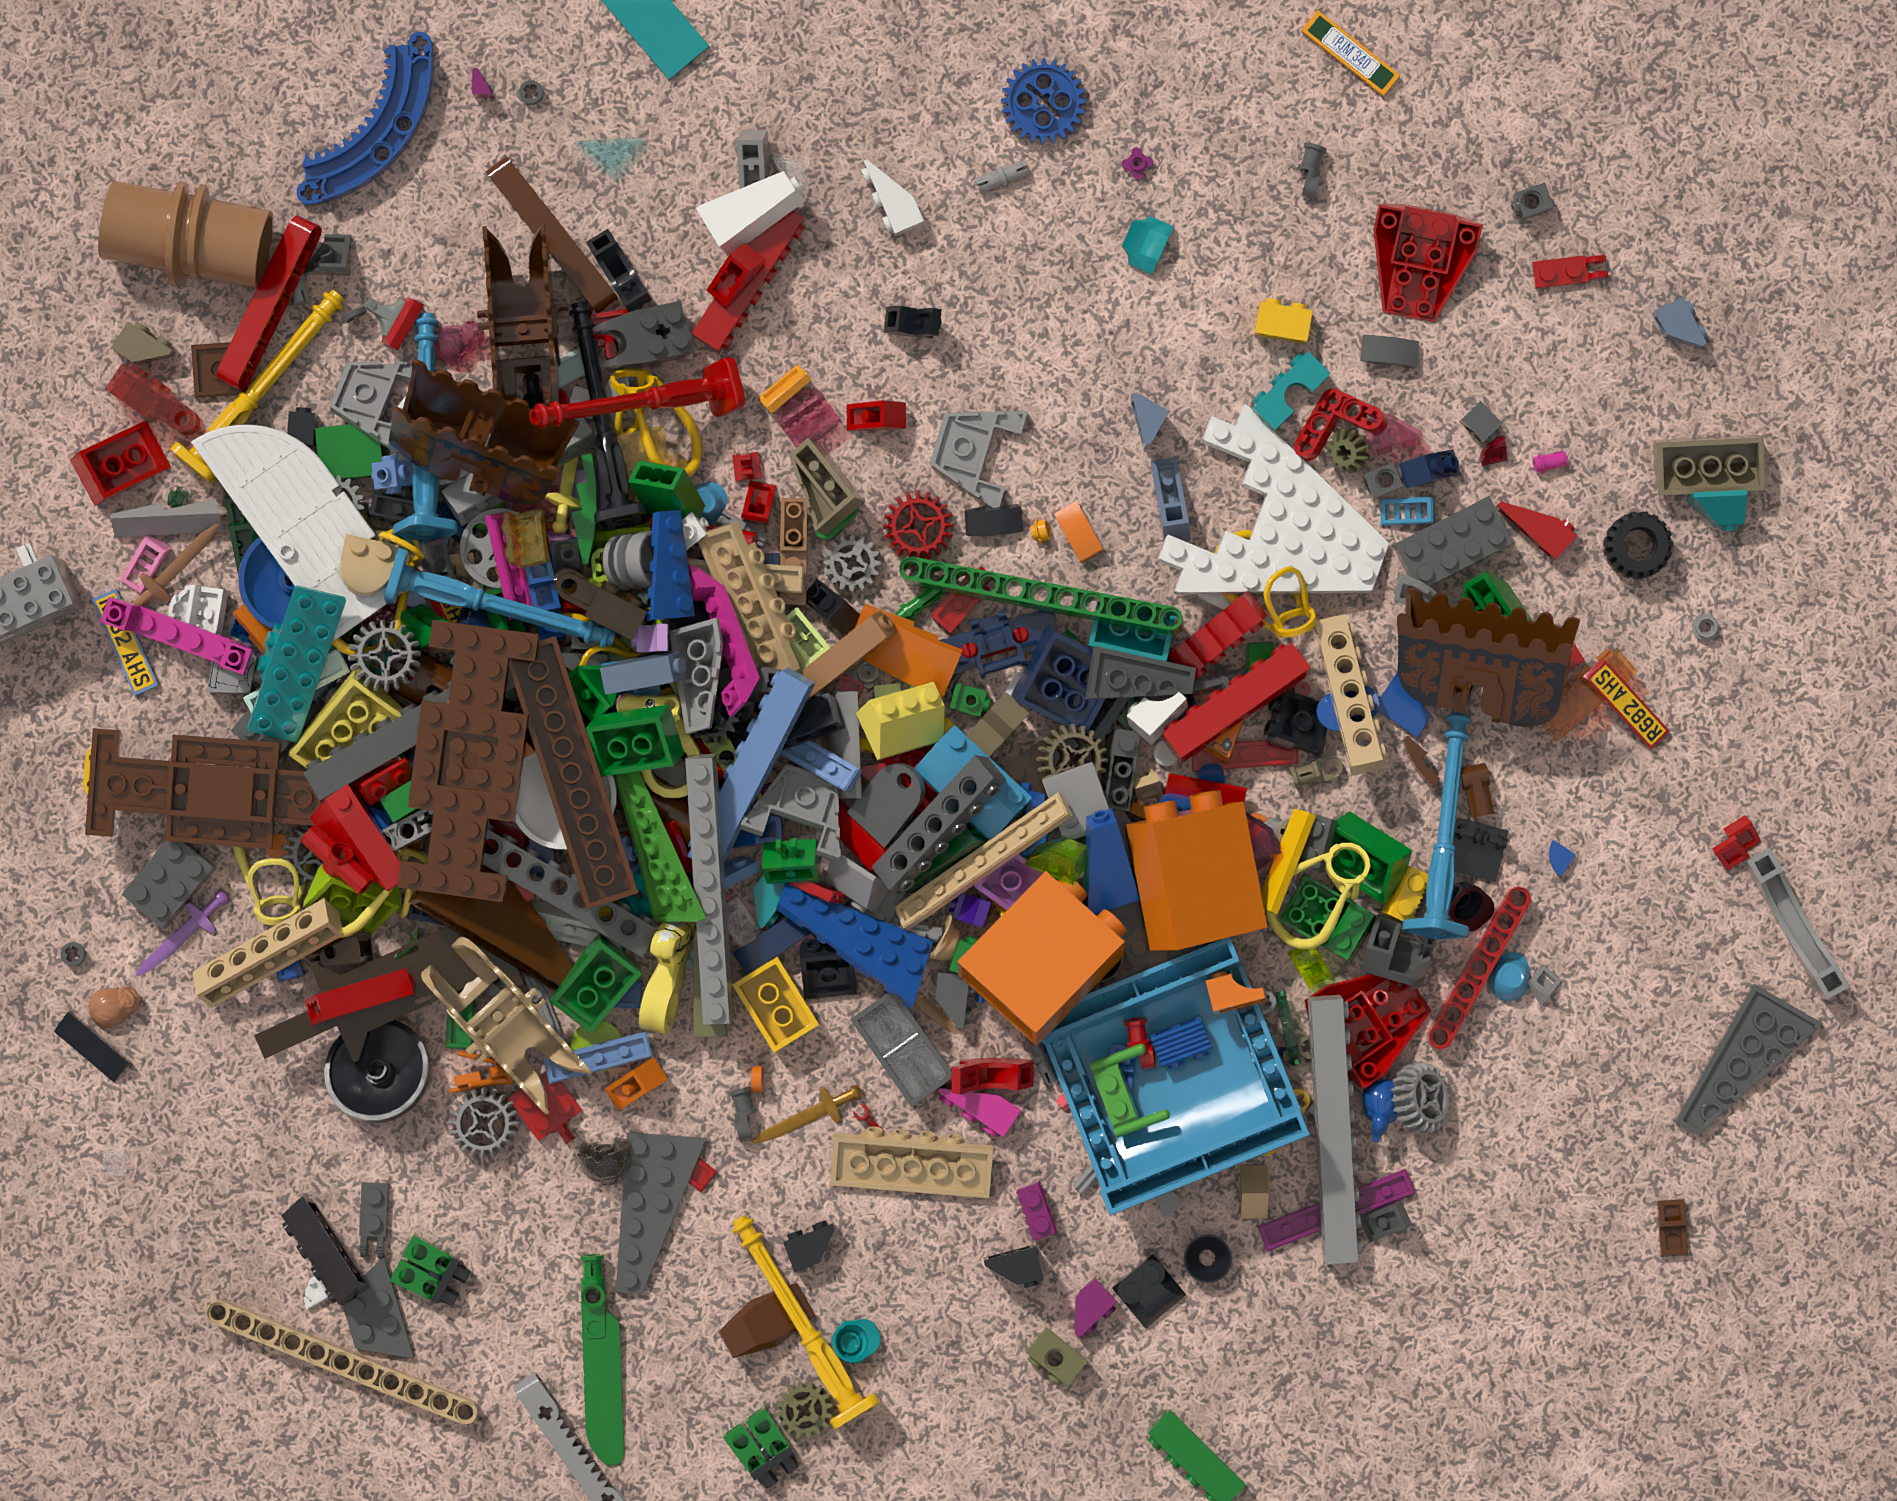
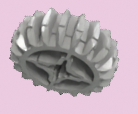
[348,620,421,692]
[1391,1062,1452,1135]
[448,1087,520,1159]

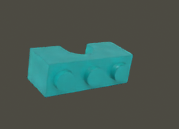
[1252,351,1331,431]

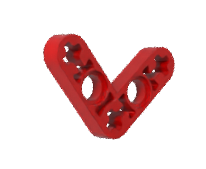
[1294,388,1388,461]

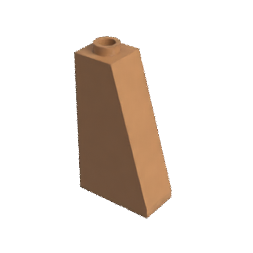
[799,611,897,698]

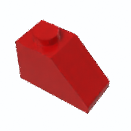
[846,400,906,431]

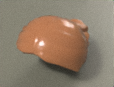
[88,986,140,1028]

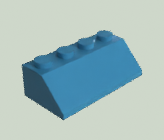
[915,725,1032,841]

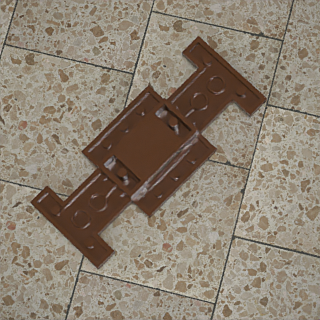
[85,728,354,849]

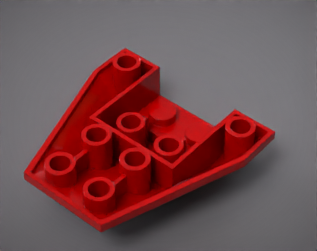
[1373,204,1483,322]
[1304,974,1431,1089]

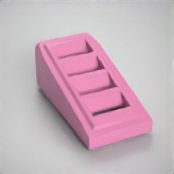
[120,535,172,594]

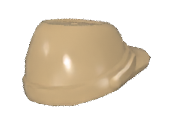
[928,914,960,961]

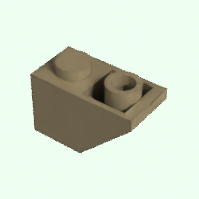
[111,321,176,365]

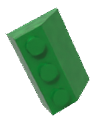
[1331,811,1413,904]

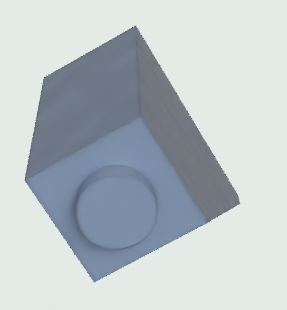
[600,651,686,694]

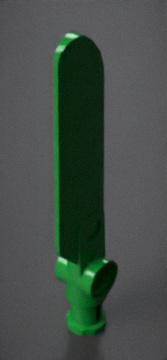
[580,1254,624,1465]

